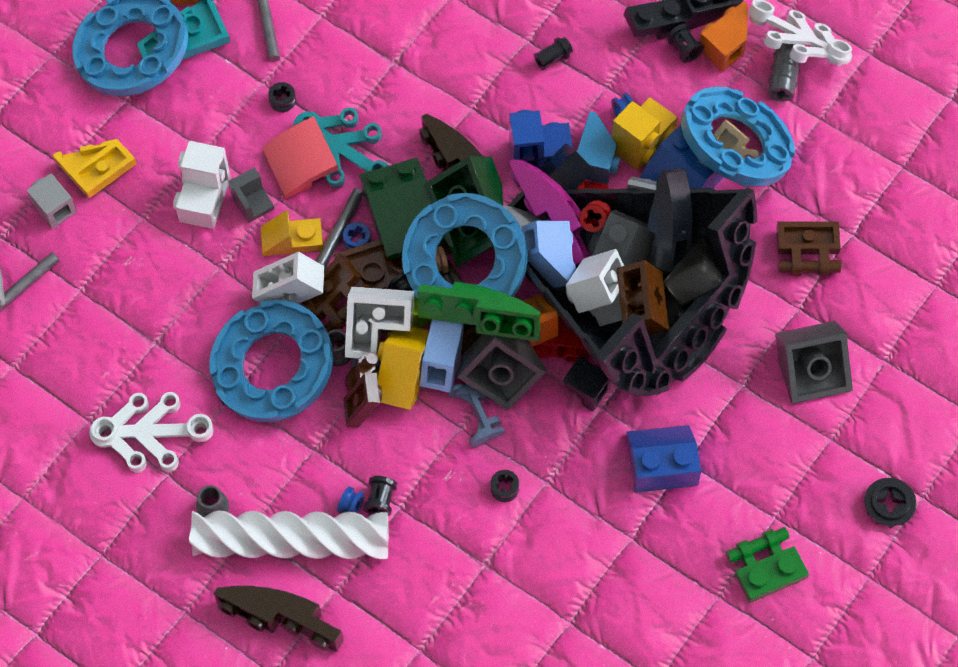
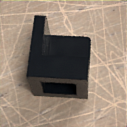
[541,143,594,190]
[563,356,611,412]

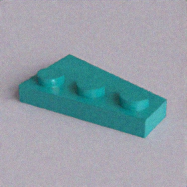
[137,0,230,60]

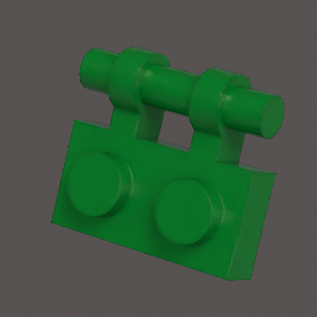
[726,527,809,603]

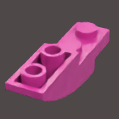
[509,159,591,265]

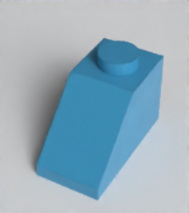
[577,111,621,184]

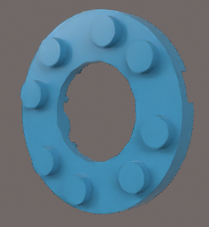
[72,0,188,96]
[681,87,795,187]
[402,193,528,297]
[209,300,333,422]

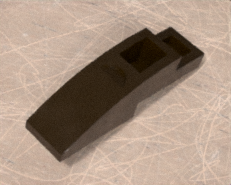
[419,114,482,171]
[213,586,344,652]

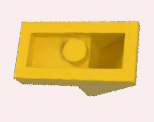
[260,211,323,256]

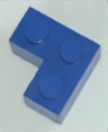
[509,110,573,171]

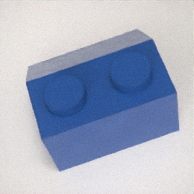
[639,125,723,189]
[626,425,701,493]

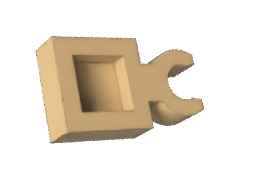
[713,120,761,158]

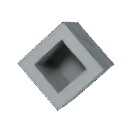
[26,173,77,229]

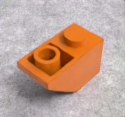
[700,1,748,72]

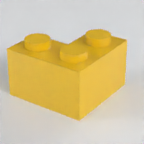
[612,97,678,171]
[375,326,429,410]

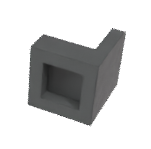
[228,167,274,223]

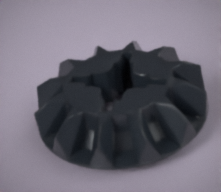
[864,478,916,528]

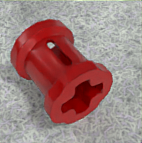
[579,200,611,232]

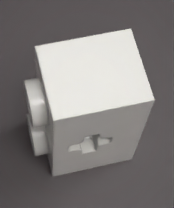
[252,252,324,304]

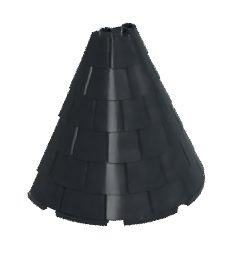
[508,188,757,396]

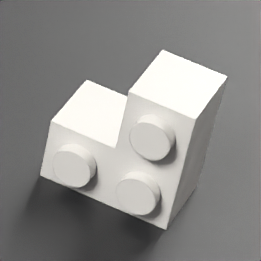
[173,141,231,229]
[566,249,624,326]
[345,287,414,358]

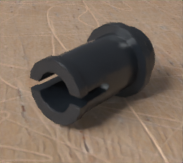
[534,37,573,70]

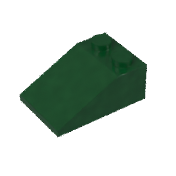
[425,156,503,267]
[359,158,447,260]

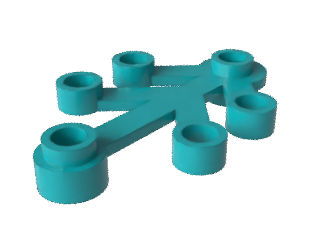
[293,108,388,188]

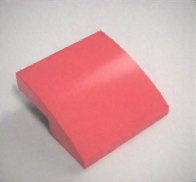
[262,116,339,199]

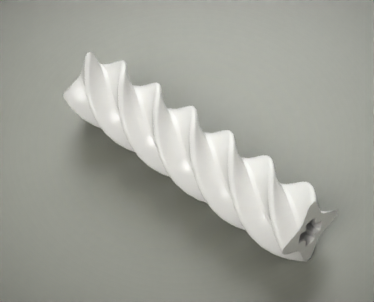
[189,510,389,559]

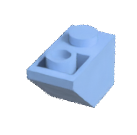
[521,221,576,288]
[420,319,464,393]

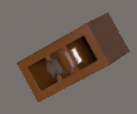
[617,260,669,335]

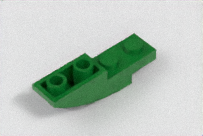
[417,281,540,342]

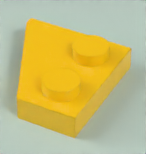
[52,139,137,198]

